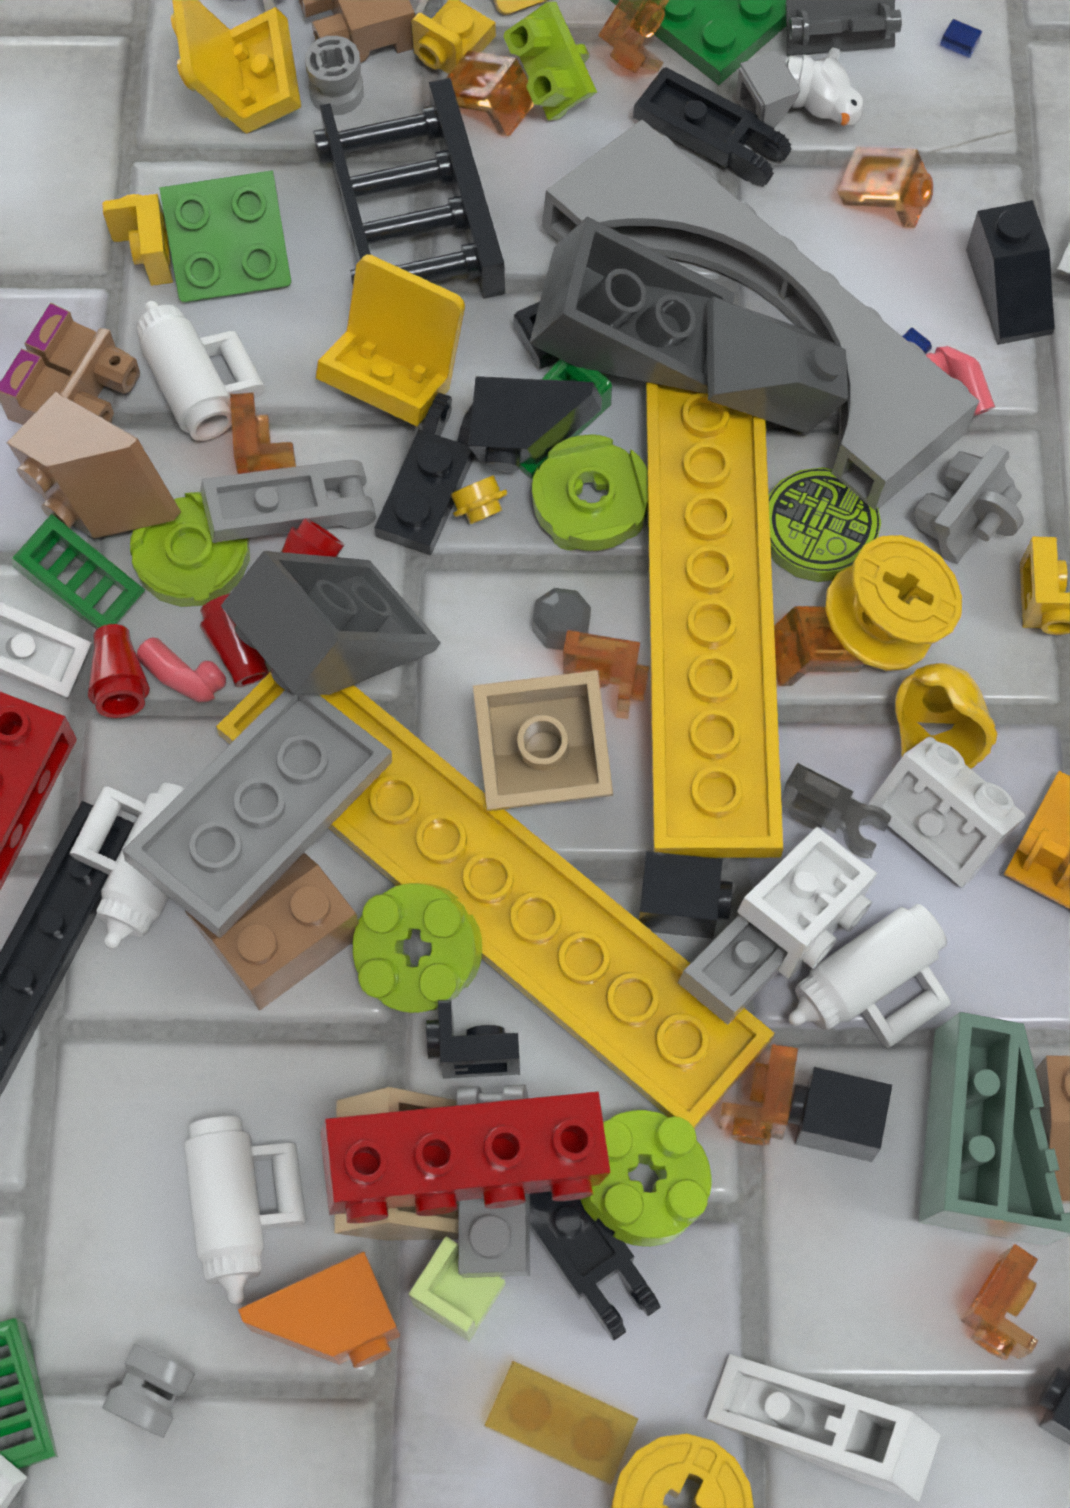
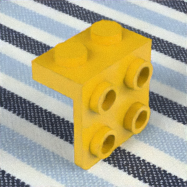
[171,0,301,134]
[315,255,465,426]

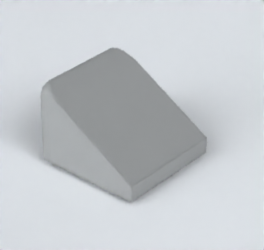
[735,51,800,128]

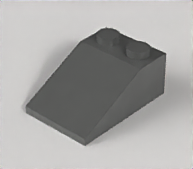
[529,216,735,394]
[221,551,441,695]

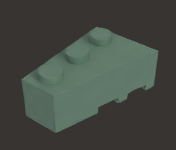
[918,1012,1070,1246]

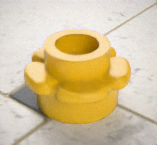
[451,475,508,525]

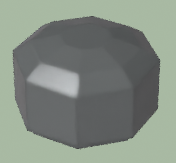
[532,588,591,651]

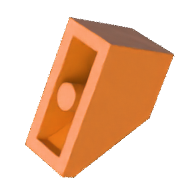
[238,1252,400,1368]

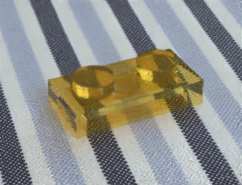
[484,1361,639,1486]

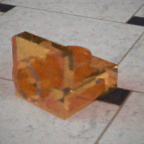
[598,0,669,73]
[447,50,534,136]
[837,147,933,228]
[230,392,297,474]
[774,606,866,686]
[563,630,650,720]
[718,1044,798,1146]
[961,1244,1038,1360]

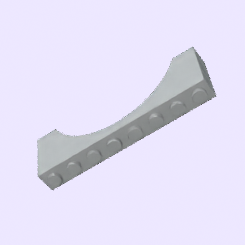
[542,120,979,510]

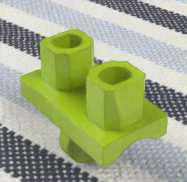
[503,2,598,121]

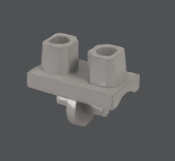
[914,445,1024,564]

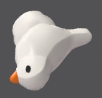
[786,47,864,126]

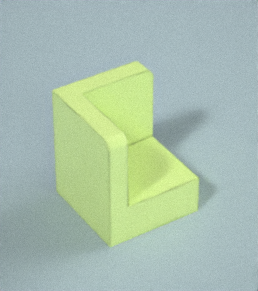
[409,1236,506,1342]

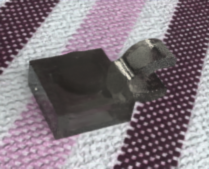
[781,762,892,859]

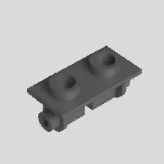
[786,0,902,55]

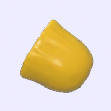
[895,663,998,769]

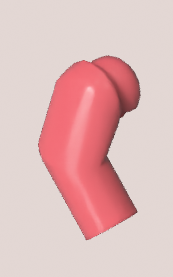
[925,346,995,416]
[137,637,226,703]

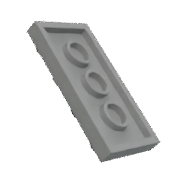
[122,690,392,938]

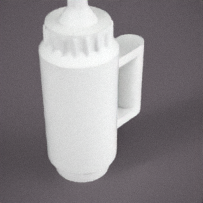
[137,301,265,441]
[69,783,185,949]
[789,904,951,1048]
[184,1116,306,1305]

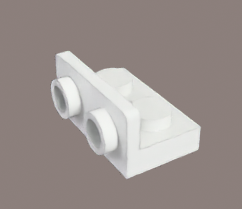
[866,737,1025,888]
[737,827,877,979]

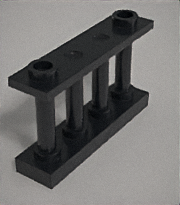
[313,78,505,299]

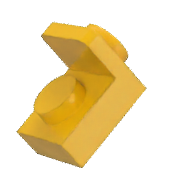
[411,0,496,79]
[102,193,173,286]
[1019,536,1070,635]

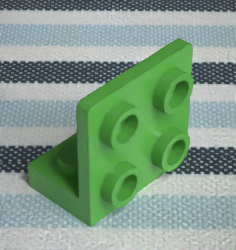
[159,170,292,302]

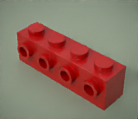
[0,691,77,891]
[320,1091,611,1224]

